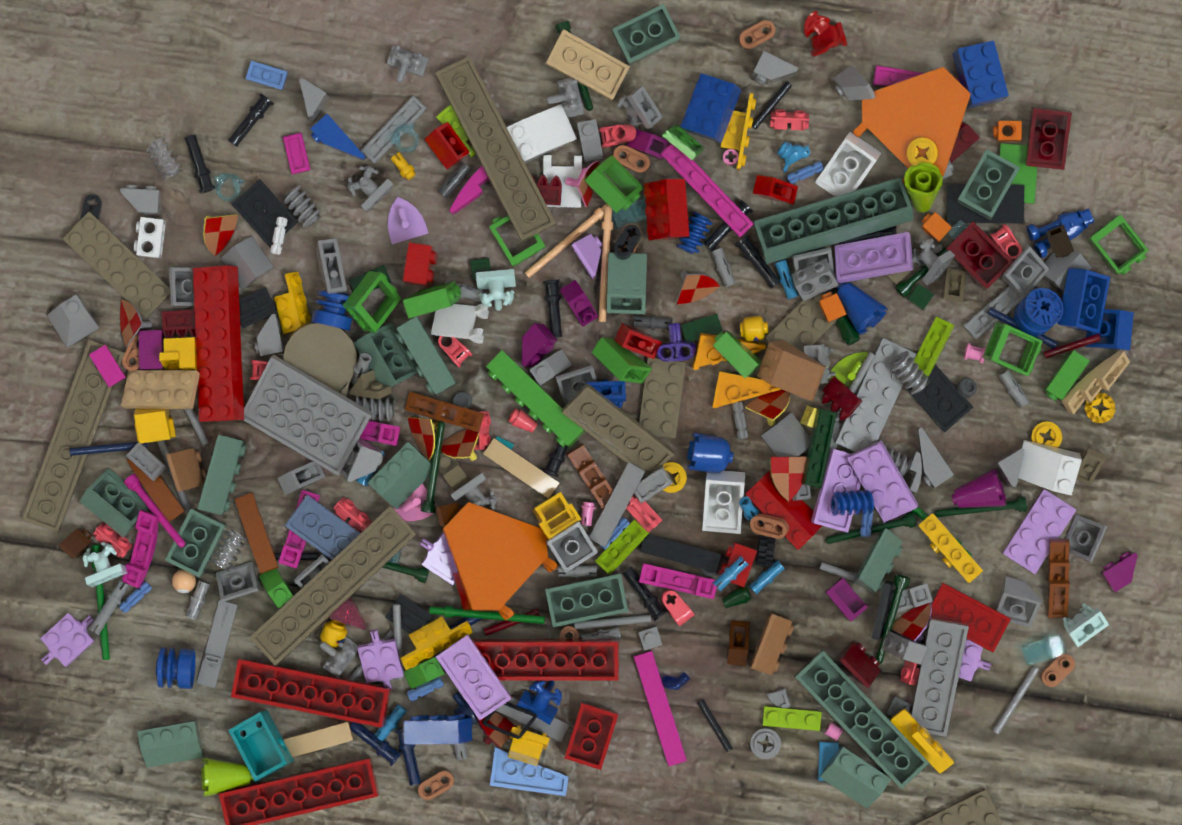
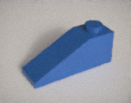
[310,114,367,161]

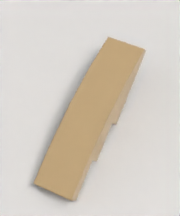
[1062,350,1130,414]
[483,438,560,499]
[283,721,354,757]

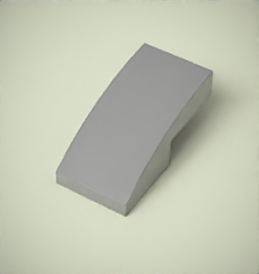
[908,452,922,493]
[890,583,933,612]

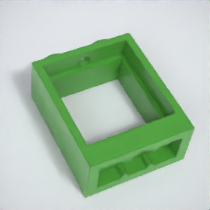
[584,155,644,213]
[1087,214,1149,276]
[489,215,546,267]
[343,271,402,333]
[403,280,461,318]
[982,322,1043,376]

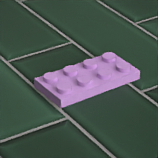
[835,232,913,283]
[847,440,918,522]
[811,448,861,533]
[1002,489,1076,574]
[436,635,512,720]

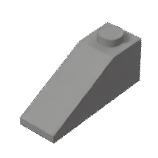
[316,238,347,294]
[916,427,954,488]

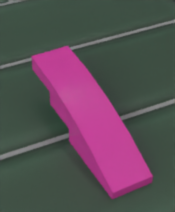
[449,166,489,215]

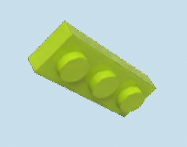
[914,317,954,377]
[595,519,649,575]
[762,706,822,731]

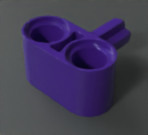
[657,323,696,362]

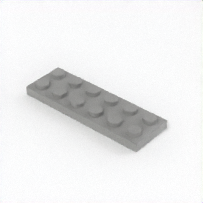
[834,338,916,452]
[911,618,969,737]

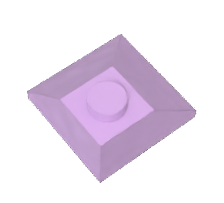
[572,234,602,280]

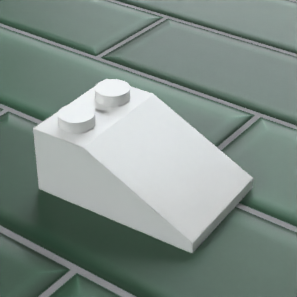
[507,104,577,163]
[815,132,881,197]
[1018,440,1082,495]
[702,471,745,534]

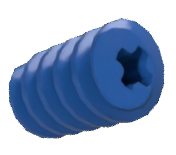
[676,211,713,254]
[831,490,874,516]

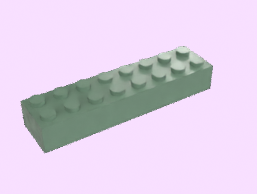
[753,177,913,264]
[794,649,929,789]

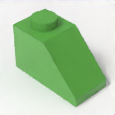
[259,568,295,608]
[404,655,446,689]

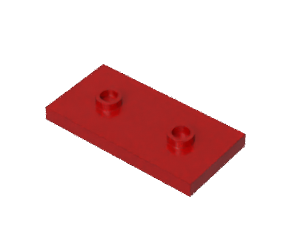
[931,583,1011,653]

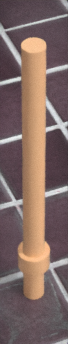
[524,203,610,278]
[598,206,613,322]

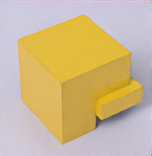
[159,337,197,370]
[134,409,176,444]
[532,492,582,540]
[508,725,550,766]

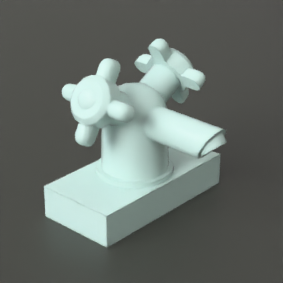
[476,269,516,311]
[83,542,127,587]
[1063,603,1109,647]

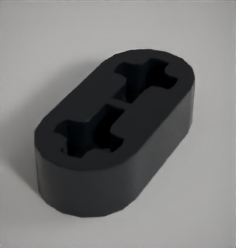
[80,195,102,220]
[614,225,641,260]

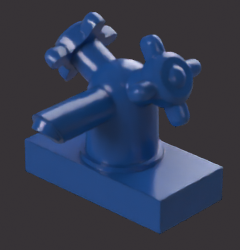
[587,379,626,409]
[516,681,562,725]

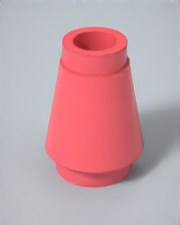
[508,408,538,433]

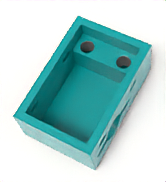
[228,710,294,781]

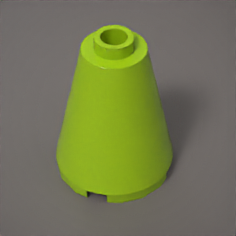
[904,162,943,212]
[201,758,254,796]

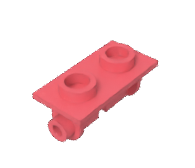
[770,109,809,131]
[474,411,491,450]
[626,494,662,533]
[333,497,372,533]
[93,522,134,558]
[900,660,920,686]

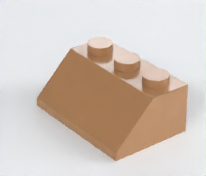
[749,612,794,675]

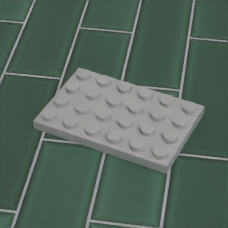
[244,355,373,476]

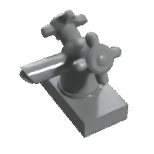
[386,45,429,83]
[547,78,584,118]
[617,85,663,129]
[348,166,394,213]
[912,238,955,285]
[804,344,835,383]
[451,473,497,510]
[320,636,358,678]

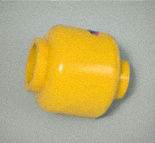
[740,316,768,341]
[320,619,347,648]

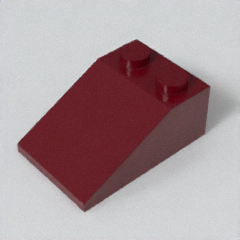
[1026,107,1072,170]
[946,222,1014,290]
[836,641,880,689]

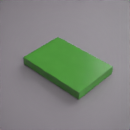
[662,124,705,160]
[999,143,1037,204]

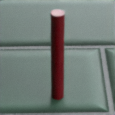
[1044,333,1101,359]
[484,609,540,636]

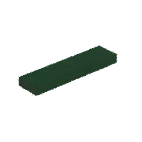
[802,409,837,488]

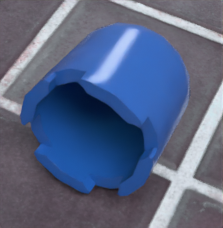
[687,432,733,473]

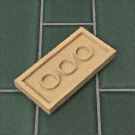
[545,29,630,101]
[121,370,200,409]

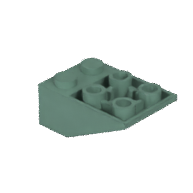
[607,252,647,314]

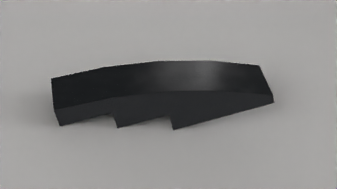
[640,534,722,573]

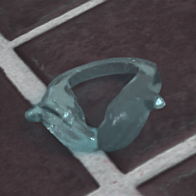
[390,124,419,153]
[215,173,244,201]

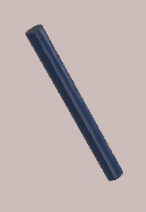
[987,307,1058,348]
[69,442,147,456]

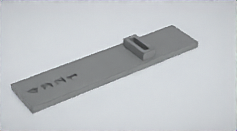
[589,462,645,547]
[197,600,238,688]
[496,696,569,742]

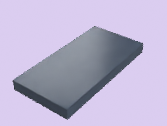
[284,494,361,560]

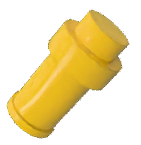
[390,152,416,181]

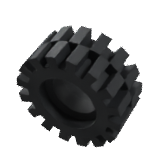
[756,534,776,567]

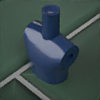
[452,692,478,725]

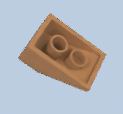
[757,340,826,401]
[166,448,207,492]

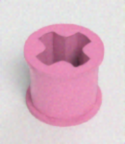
[723,149,738,166]
[824,721,843,741]

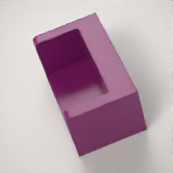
[139,330,165,370]
[825,577,868,622]

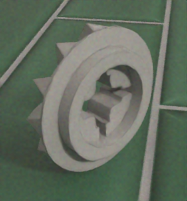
[750,728,781,759]

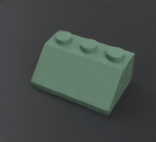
[354,322,418,388]
[368,442,431,510]
[79,468,149,538]
[853,528,903,593]
[137,719,204,768]
[820,745,891,809]

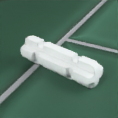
[270,217,288,255]

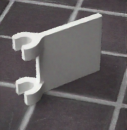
[543,155,582,208]
[431,304,489,344]

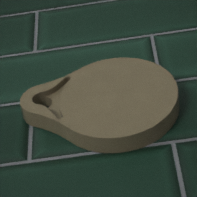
[283,322,357,397]

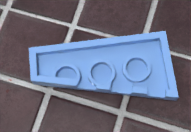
[490,747,568,796]

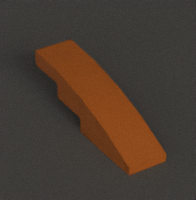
[404,391,484,432]
[566,443,626,510]
[126,459,185,522]
[235,492,279,574]
[1048,539,1070,618]

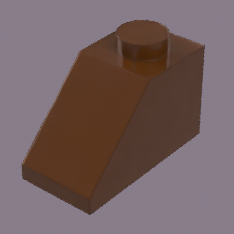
[436,502,463,526]
[58,528,94,559]
[727,620,750,666]

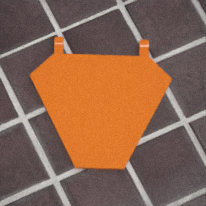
[853,67,971,183]
[443,502,558,620]

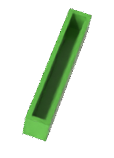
[486,350,586,448]

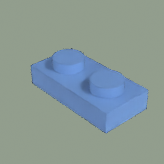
[245,61,288,91]

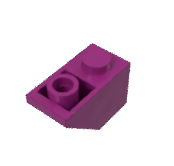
[627,129,670,161]
[560,280,599,327]
[522,323,558,367]
[1100,551,1138,592]

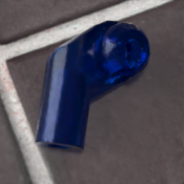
[661,672,690,690]

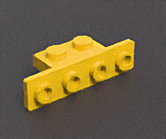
[720,93,756,170]
[274,272,311,334]
[919,514,983,583]
[400,616,473,670]
[890,709,954,773]

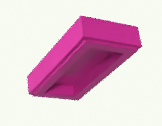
[283,133,311,175]
[89,345,126,388]

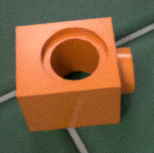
[993,121,1022,142]
[920,212,952,243]
[818,292,846,323]

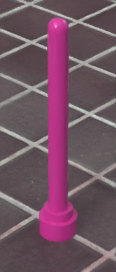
[124,474,185,547]

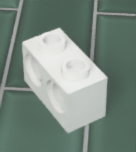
[134,217,166,259]

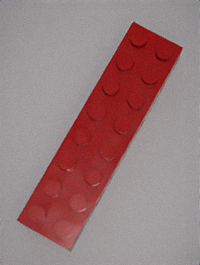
[193,266,244,422]
[472,639,619,681]
[231,658,392,728]
[219,757,379,825]

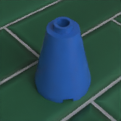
[836,282,888,335]

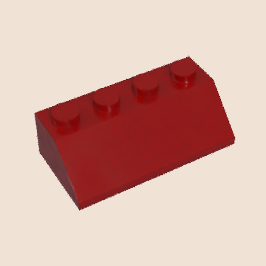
[744,470,822,550]

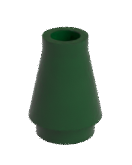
[836,316,861,346]
[722,585,752,609]

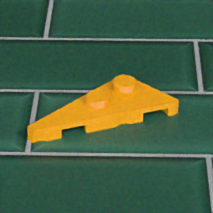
[692,333,766,370]
[712,371,781,408]

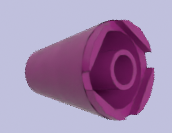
[951,469,1007,508]

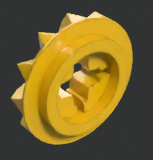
[907,137,938,166]
[1085,393,1116,423]
[1031,422,1062,448]
[663,462,687,493]

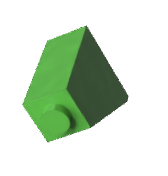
[713,331,762,378]
[592,337,652,383]
[1044,350,1090,401]

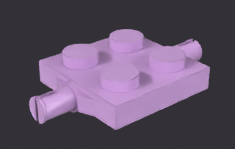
[419,532,458,585]
[40,613,95,667]
[357,629,404,691]
[959,639,991,681]

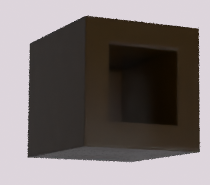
[1046,224,1074,258]

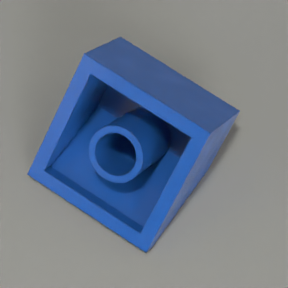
[1085,309,1134,351]

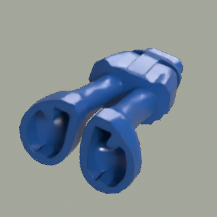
[1026,209,1094,258]

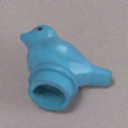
[777,141,811,173]

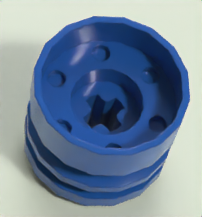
[1014,288,1063,337]
[311,290,353,331]
[156,647,196,689]

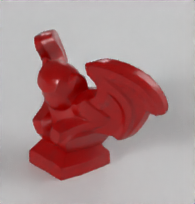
[804,11,847,57]

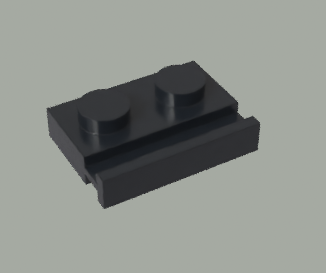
[239,287,278,329]
[385,594,432,634]

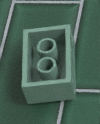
[612,4,681,66]
[957,149,1020,221]
[165,508,228,578]

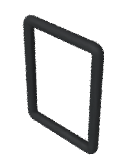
[483,702,537,739]

